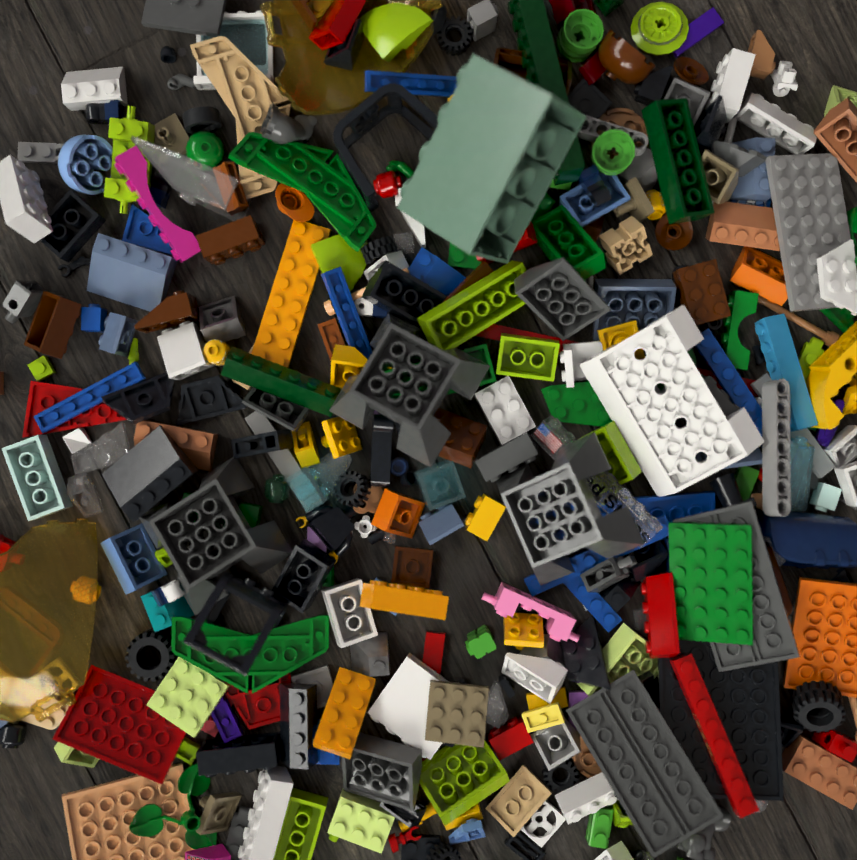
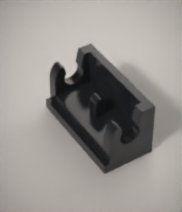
[379,800,427,828]

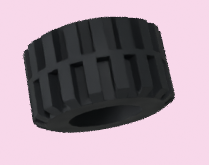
[125,629,178,682]
[791,680,846,733]

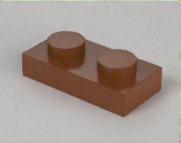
[317,318,346,361]

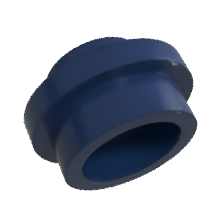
[390,457,409,476]

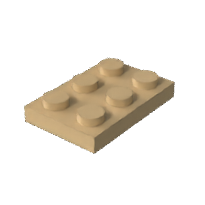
[485,765,553,837]

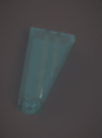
[790,436,815,511]

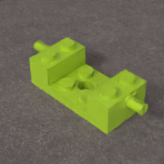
[104,106,155,214]

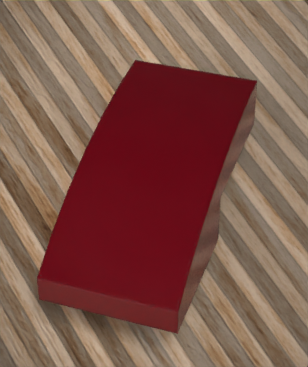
[579,49,606,85]

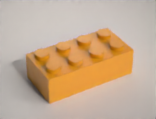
[360,580,449,620]
[313,667,376,760]

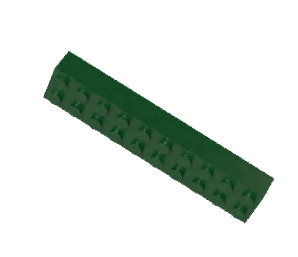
[508,0,585,186]

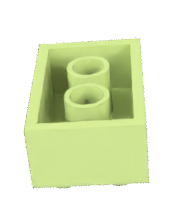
[327,789,395,854]

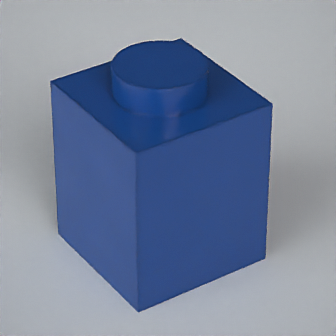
[81,304,107,333]

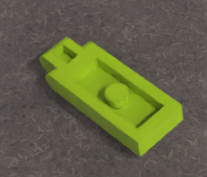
[798,337,824,382]

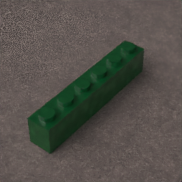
[221,346,342,417]

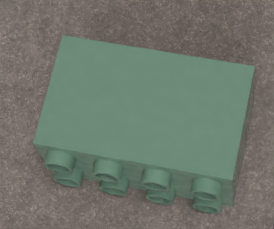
[397,54,586,264]

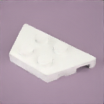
[816,239,857,316]

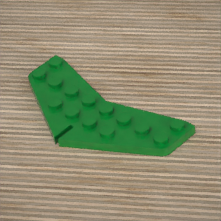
[228,132,376,252]
[540,348,696,427]
[171,615,329,694]

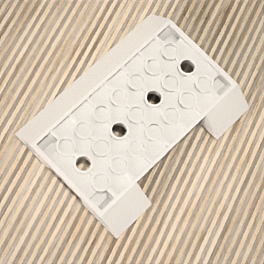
[579,304,765,497]

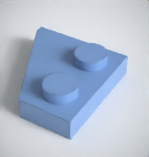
[448,818,486,845]

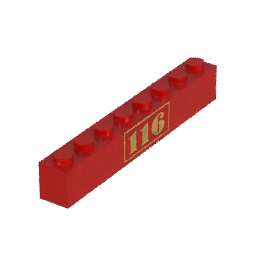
[669,653,759,818]

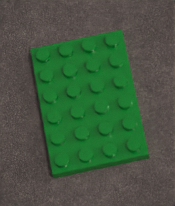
[669,522,753,645]

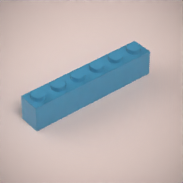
[754,313,818,432]

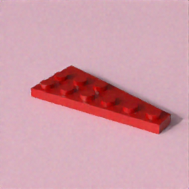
[22,381,127,438]

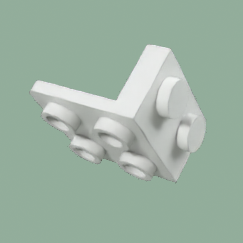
[560,341,603,388]

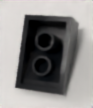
[694,95,727,157]

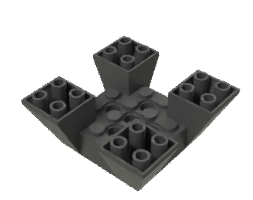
[329,313,490,468]
[496,432,645,586]
[140,456,293,615]

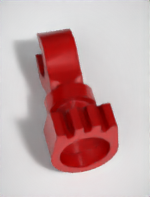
[388,826,422,853]

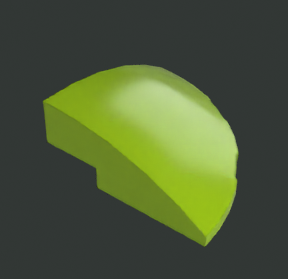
[360,3,433,62]
[311,234,368,291]

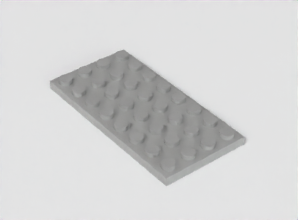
[765,153,851,312]

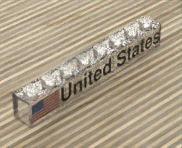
[530,416,663,548]

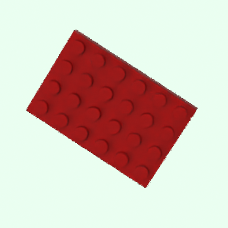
[52,665,187,785]

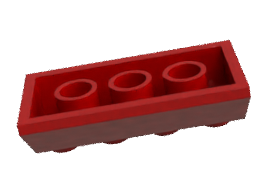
[641,573,680,658]

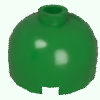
[185,131,225,171]

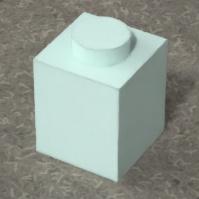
[809,482,842,513]

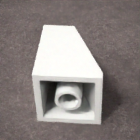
[157,321,214,380]

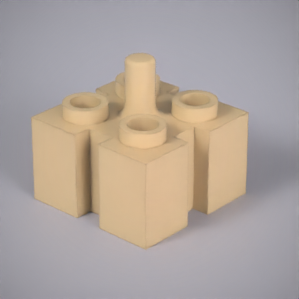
[599,216,653,275]

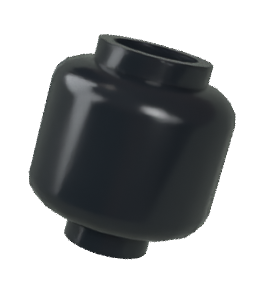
[0,720,27,748]

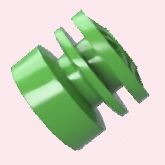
[556,9,604,63]
[591,129,635,176]

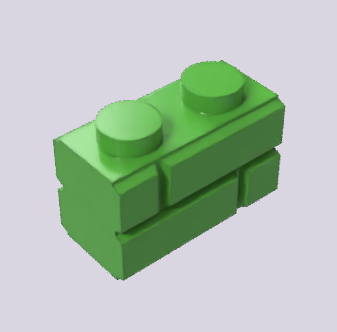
[465,624,497,659]
[585,805,614,849]

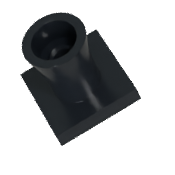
[709,473,757,510]

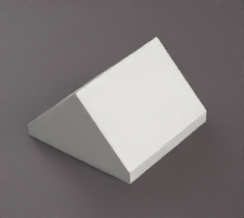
[822,425,857,468]

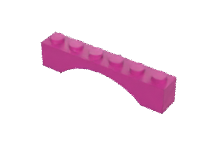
[114,146,201,263]

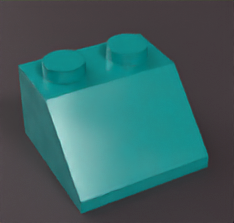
[141,590,194,632]

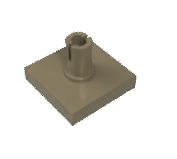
[153,113,189,167]
[613,177,655,223]
[196,792,242,835]

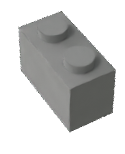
[466,0,499,41]

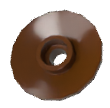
[674,57,709,86]
[655,214,693,251]

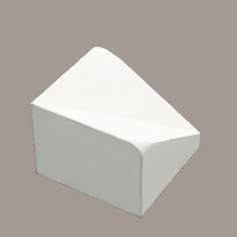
[63,428,93,454]

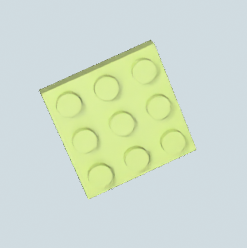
[147,657,229,738]

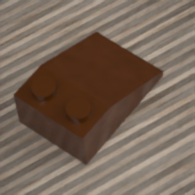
[134,290,200,333]

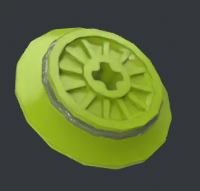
[631,2,689,56]

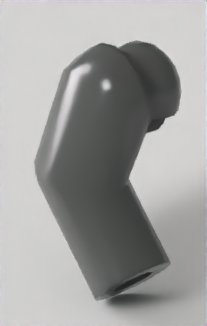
[167,73,196,90]

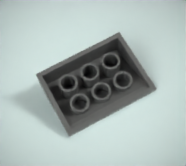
[514,257,611,341]
[342,733,422,812]

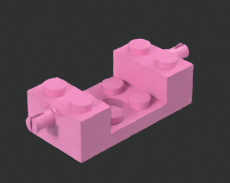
[481,582,580,643]

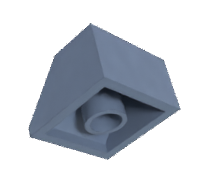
[99,312,138,357]
[419,502,464,545]

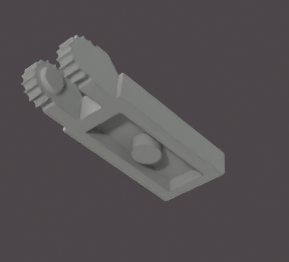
[17,142,64,164]

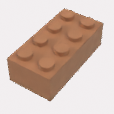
[782,734,857,810]

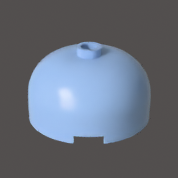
[58,135,113,195]

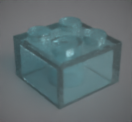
[414,460,466,511]
[286,466,330,513]

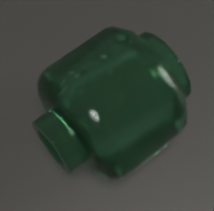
[264,474,291,503]

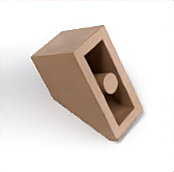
[748,30,776,80]

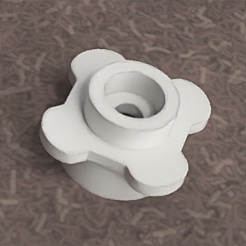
[354,515,377,538]

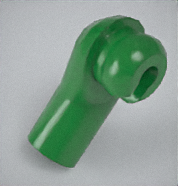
[386,160,414,179]

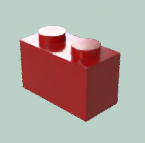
[488,717,534,761]

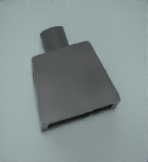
[3,280,48,324]

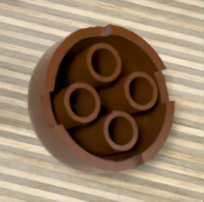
[598,30,655,84]

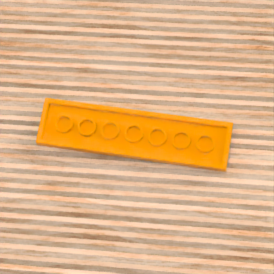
[251,220,331,368]

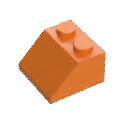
[371,489,425,539]

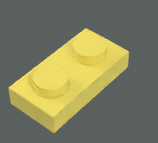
[521,702,565,733]

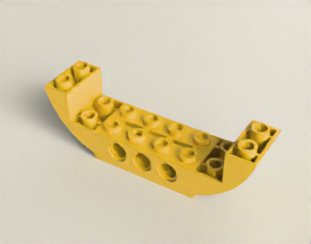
[806,321,857,429]

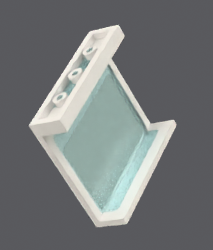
[193,11,274,90]

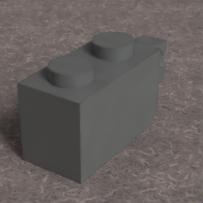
[580,556,637,593]

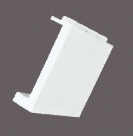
[368,653,449,760]

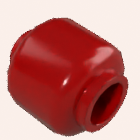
[373,171,403,199]

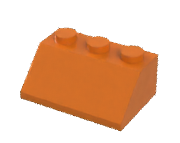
[730,246,788,306]

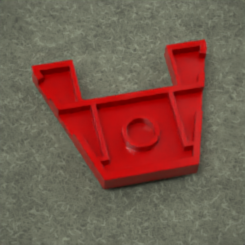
[218,672,291,730]

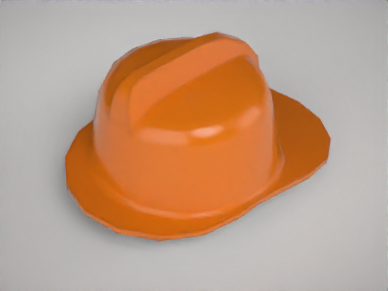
[275,183,314,222]

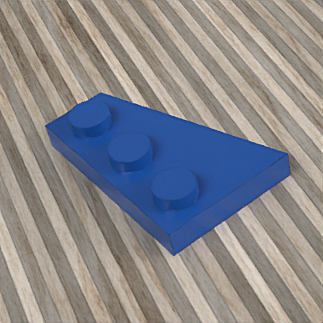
[122,204,172,256]

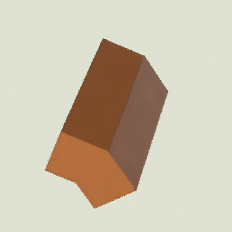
[213,161,249,216]

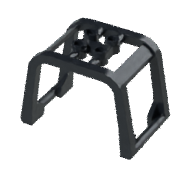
[333,83,438,212]
[183,572,289,677]

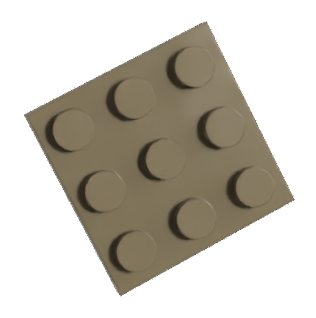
[425,680,489,748]

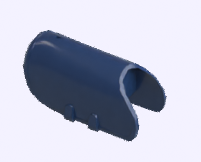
[757,510,857,569]

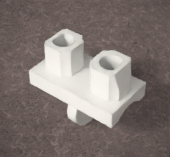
[770,61,798,97]

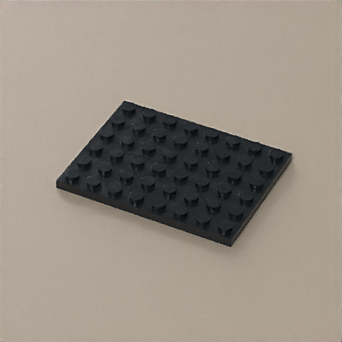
[658,640,784,801]

